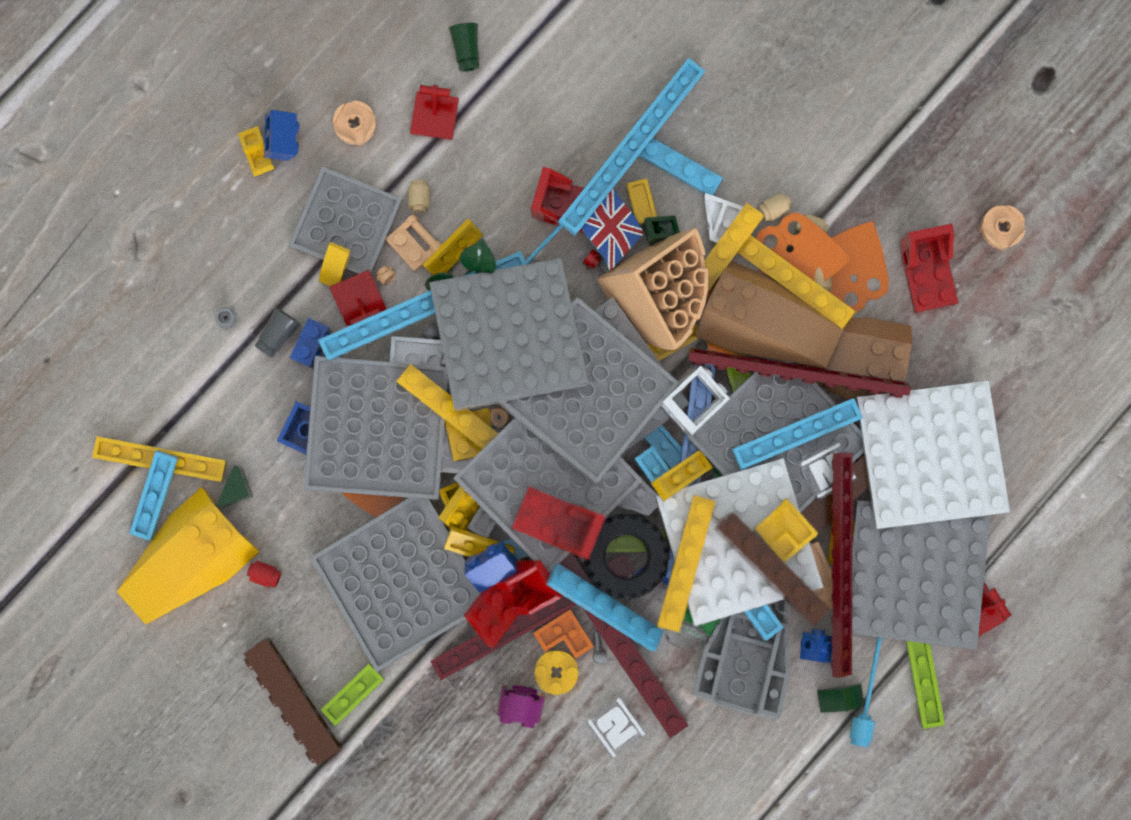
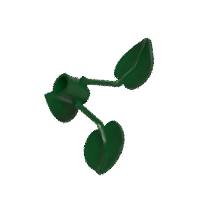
[425,239,496,291]

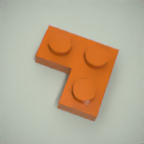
[533,609,594,659]

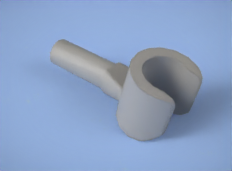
[593,632,607,664]

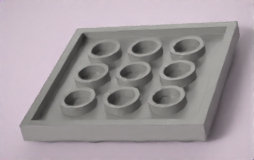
[288,166,403,275]

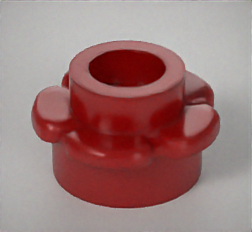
[582,249,601,269]

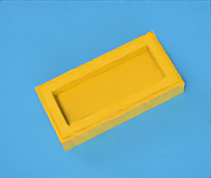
[626,178,657,225]

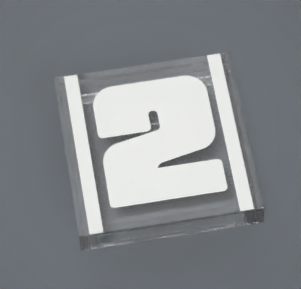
[798,440,857,500]
[585,696,647,759]

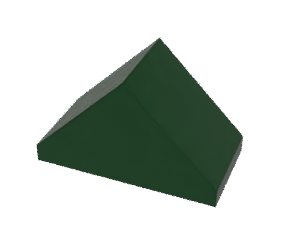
[643,216,680,245]
[216,465,253,508]
[817,684,865,713]

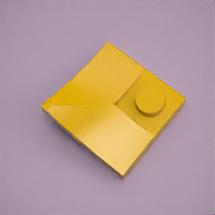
[444,408,492,462]
[754,498,818,563]

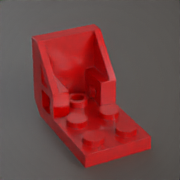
[531,167,584,234]
[900,223,958,313]
[511,486,605,559]
[463,560,562,647]

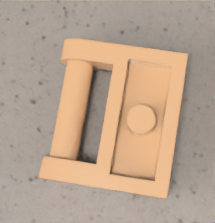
[386,214,442,272]

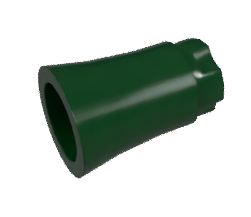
[448,23,480,72]

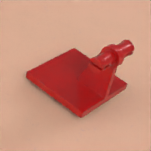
[410,84,459,140]
[329,269,387,326]
[978,582,1012,637]

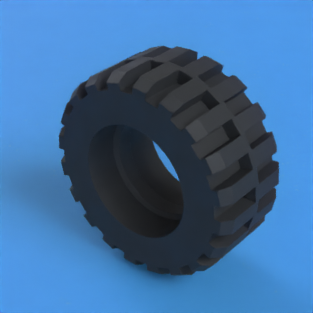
[584,513,670,599]

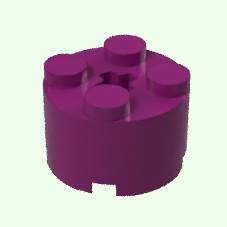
[497,685,545,728]

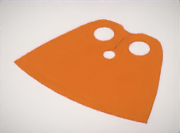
[756,213,851,281]
[830,221,889,313]

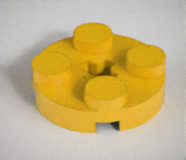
[534,650,579,695]

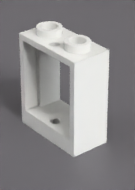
[661,366,730,435]

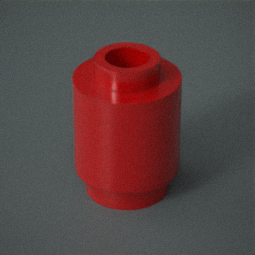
[247,560,282,588]

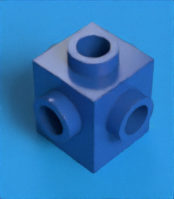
[800,629,832,663]

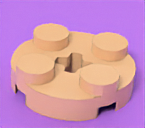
[333,101,376,145]
[979,205,1025,250]

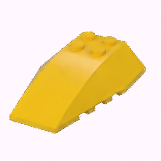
[116,487,260,624]

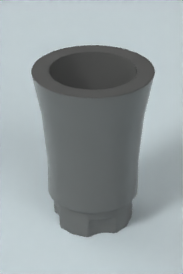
[255,307,301,358]

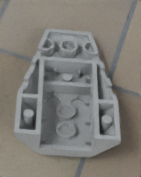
[692,599,790,719]

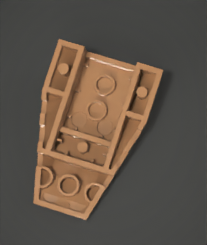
[696,261,844,369]
[815,317,912,403]

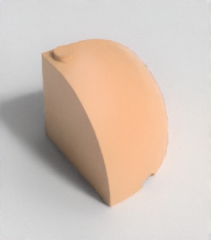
[596,228,708,350]

